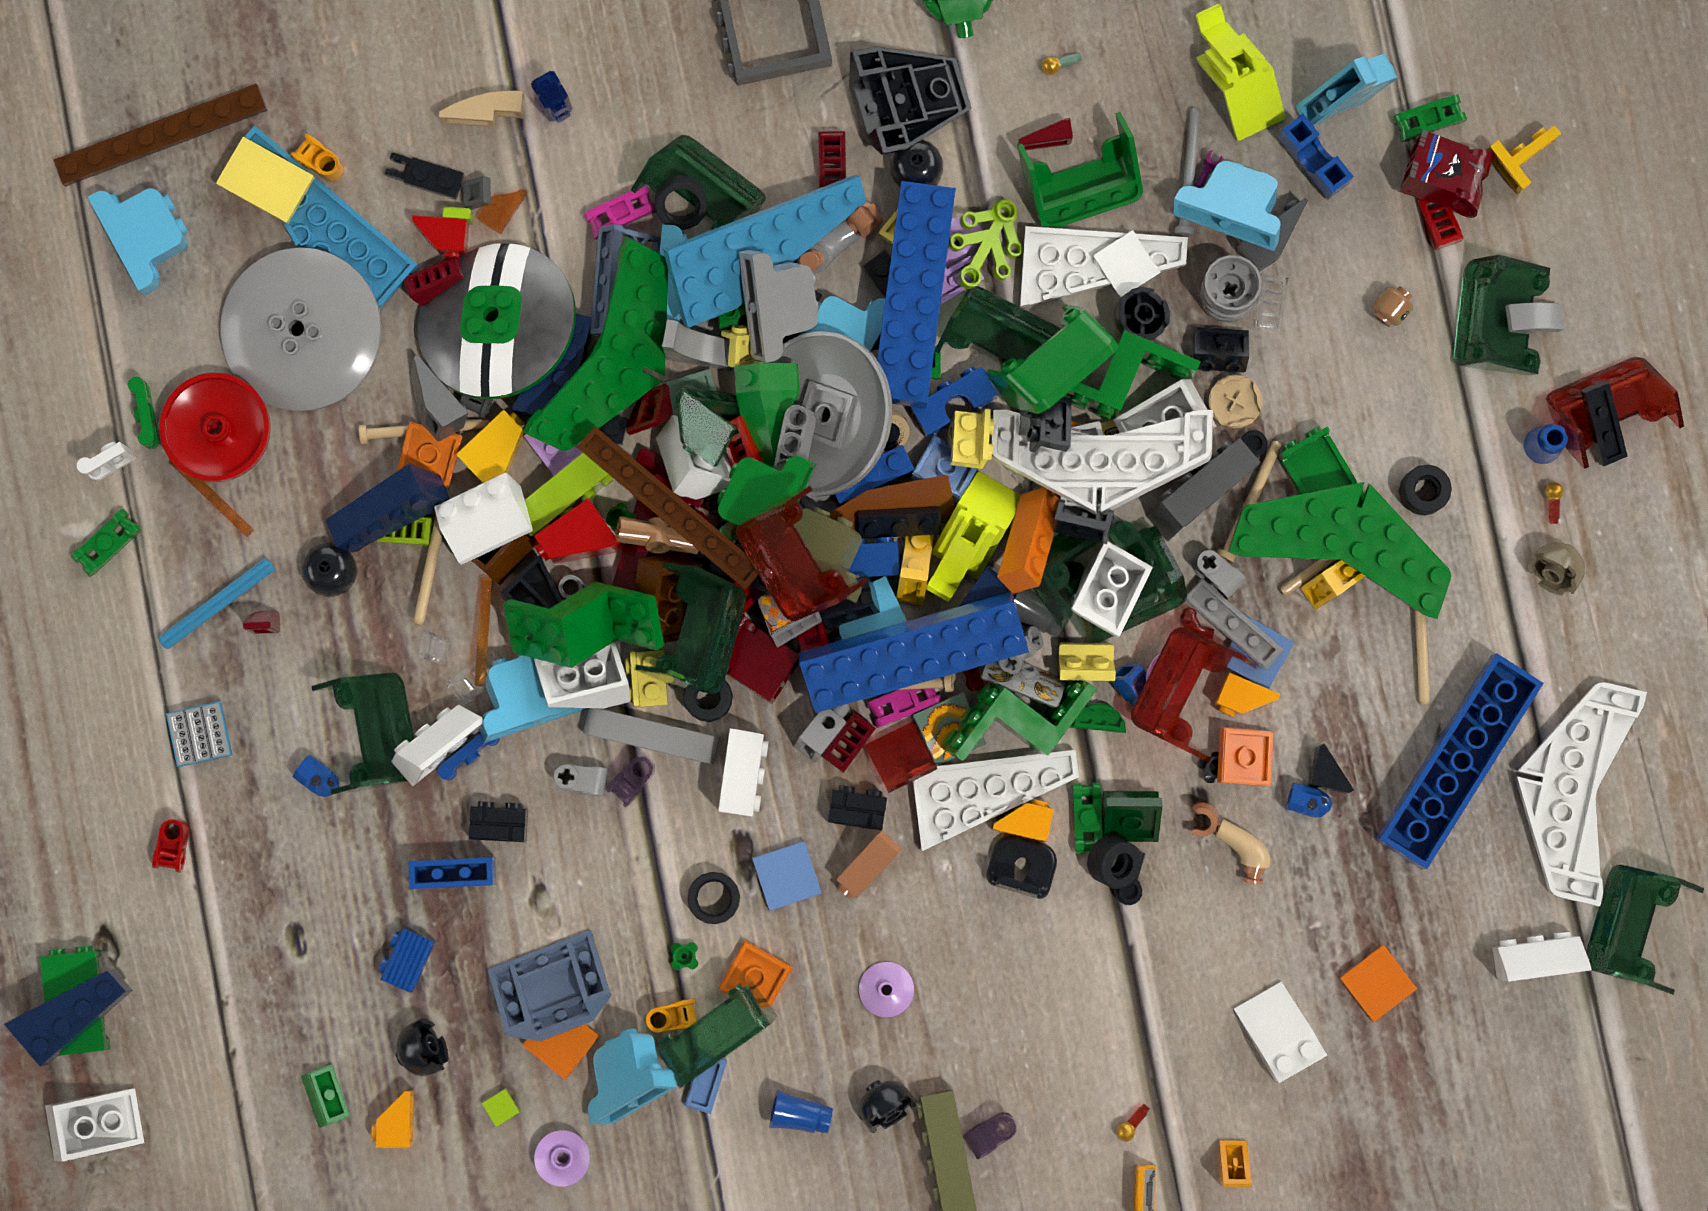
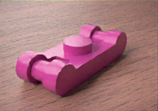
[583,185,656,239]
[867,688,943,728]

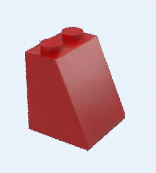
[534,498,623,564]

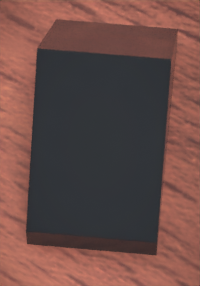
[1308,743,1354,794]

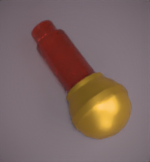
[1545,482,1564,524]
[1116,1104,1150,1142]

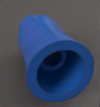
[1524,424,1568,464]
[769,1090,833,1133]

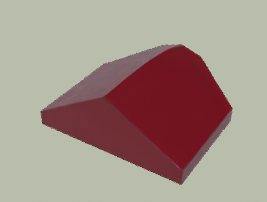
[626,383,673,436]

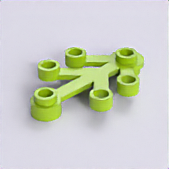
[948,199,1023,289]

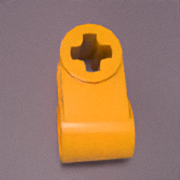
[290,133,344,182]
[646,998,700,1033]

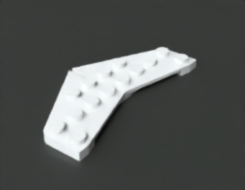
[992,410,1213,515]
[1515,682,1647,907]

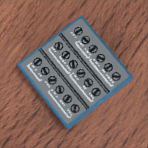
[166,701,233,767]

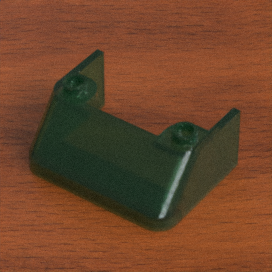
[631,135,766,230]
[934,286,1061,361]
[676,386,746,467]
[1033,511,1158,629]
[634,563,746,694]
[311,672,414,795]
[1586,865,1704,995]
[657,981,778,1089]

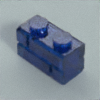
[530,71,573,123]

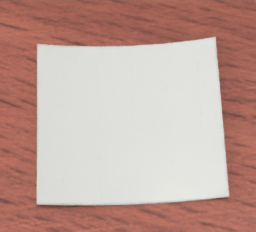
[1093,230,1161,297]

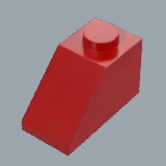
[412,215,469,259]

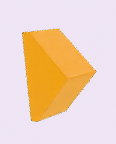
[1219,1140,1252,1187]

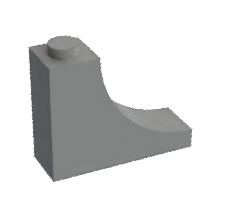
[662,319,731,371]

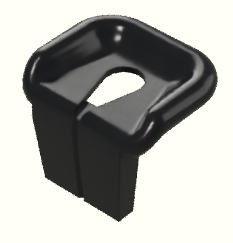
[986,835,1057,899]

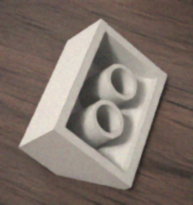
[656,415,731,500]
[434,473,533,565]
[391,705,483,786]
[719,728,769,817]
[1492,932,1591,981]

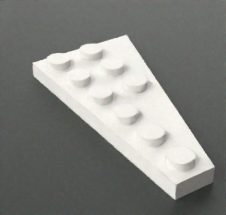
[1020,226,1188,308]
[912,750,1079,851]

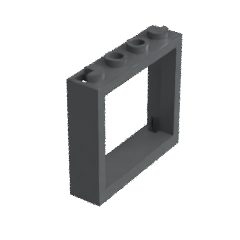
[714,0,832,86]

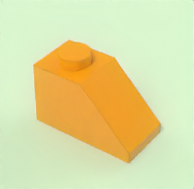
[1214,673,1280,717]
[992,799,1054,842]
[371,1090,414,1148]

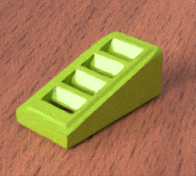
[376,517,434,546]

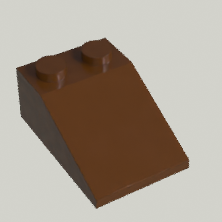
[442,535,535,585]
[635,551,702,643]

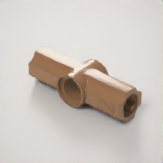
[615,517,699,554]

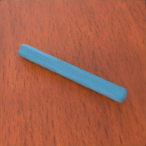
[158,558,275,649]

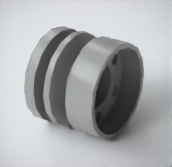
[1199,255,1262,322]

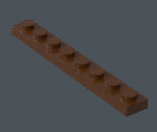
[54,83,268,187]
[577,427,764,590]

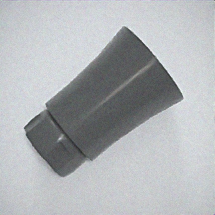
[1014,589,1068,637]

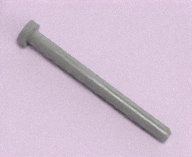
[1174,108,1200,237]

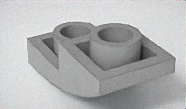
[1505,303,1564,334]

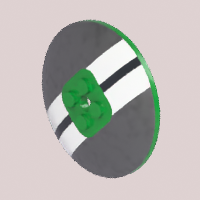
[418,243,576,399]

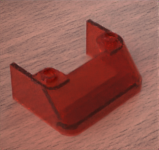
[1546,357,1685,469]
[736,486,867,621]
[1131,627,1258,763]

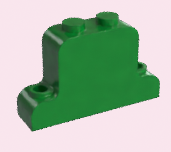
[717,456,817,564]

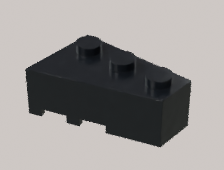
[500,555,562,609]

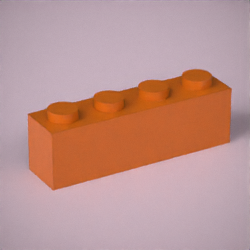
[997,487,1060,594]

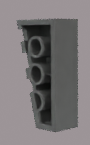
[1147,438,1261,542]

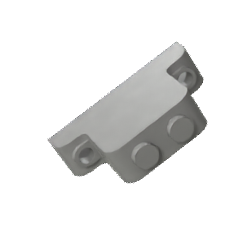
[738,250,819,363]

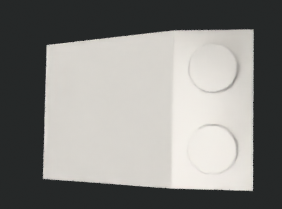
[1114,379,1217,433]
[1070,541,1153,638]
[534,642,630,709]
[1234,982,1327,1083]
[45,1088,144,1162]

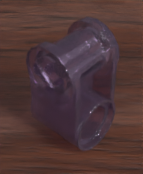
[606,757,655,808]
[962,1112,1016,1160]

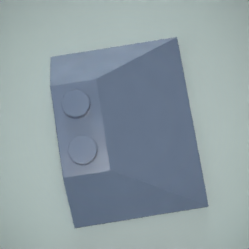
[487,930,612,1041]

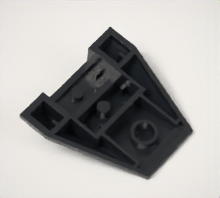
[849,46,972,155]

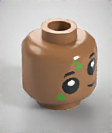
[1373,286,1413,327]

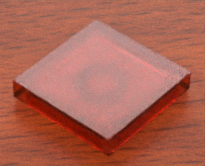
[865,721,938,793]

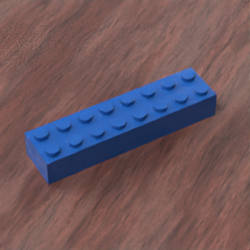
[877,181,956,408]
[799,591,1029,713]
[1375,653,1544,870]

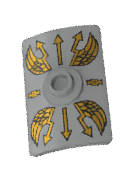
[981,661,1067,708]

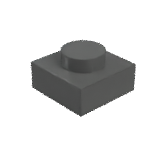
[463,176,491,210]

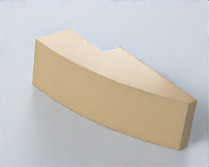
[439,91,525,127]

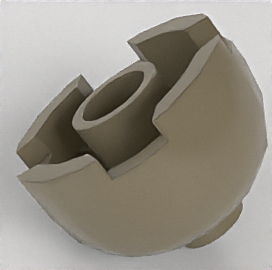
[1528,542,1585,596]

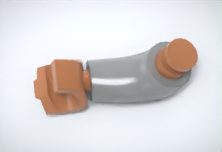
[799,201,883,273]

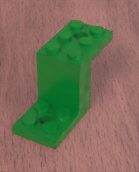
[1063,330,1201,420]
[503,582,664,668]
[942,680,1097,761]

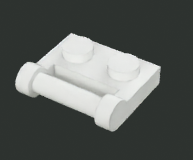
[77,442,137,481]

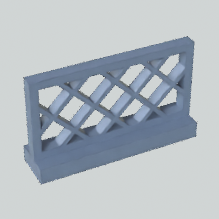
[590,224,661,336]

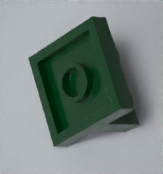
[1103,791,1163,842]

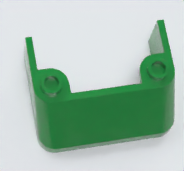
[1017,112,1143,228]
[985,304,1119,414]

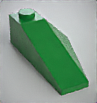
[734,363,800,467]

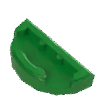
[1071,703,1126,733]

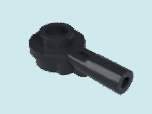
[1115,851,1145,906]

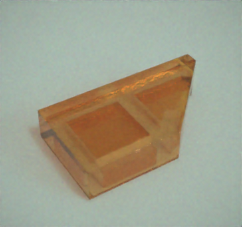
[477,189,528,235]

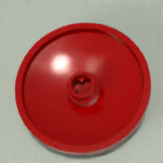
[159,373,271,482]

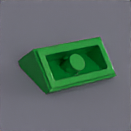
[301,1064,351,1128]

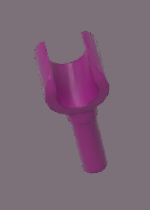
[1195,150,1223,189]

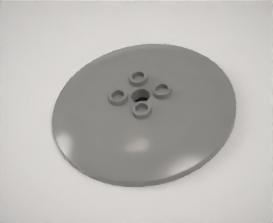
[220,248,382,411]
[768,331,892,496]

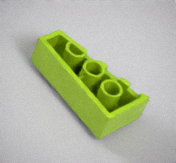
[525,453,615,537]

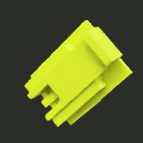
[1196,4,1286,141]
[926,471,1021,602]

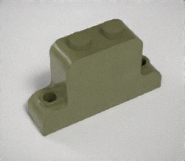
[770,507,862,603]

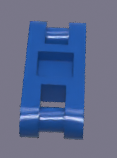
[437,734,500,780]

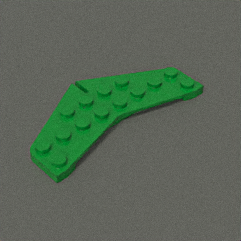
[523,237,669,451]
[1228,482,1451,619]

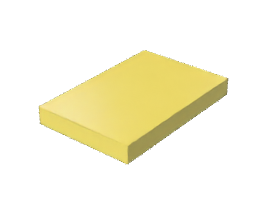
[216,137,315,224]

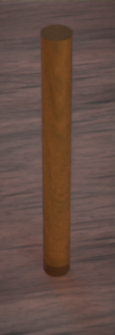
[169,460,254,537]
[474,577,492,686]

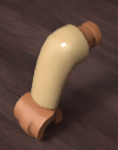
[1192,802,1271,885]

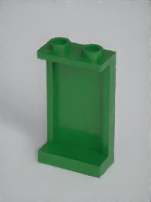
[1278,426,1365,508]
[40,945,111,1056]

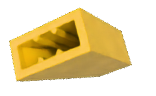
[456,410,525,483]

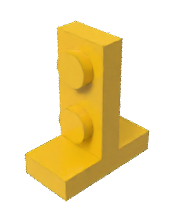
[1487,125,1561,195]
[897,535,934,606]
[1300,560,1366,610]

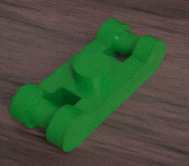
[1393,94,1467,142]
[128,377,160,449]
[71,509,142,577]
[1073,782,1103,854]

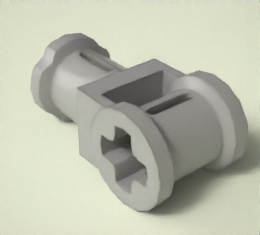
[999,626,1043,674]

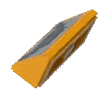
[1133,1164,1156,1211]

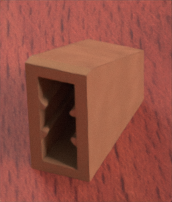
[836,831,902,899]

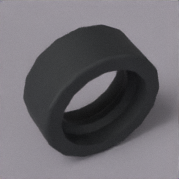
[654,175,707,230]
[687,872,740,924]

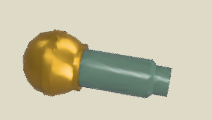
[1042,53,1082,75]

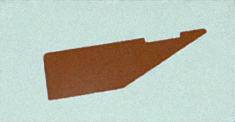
[781,475,955,543]

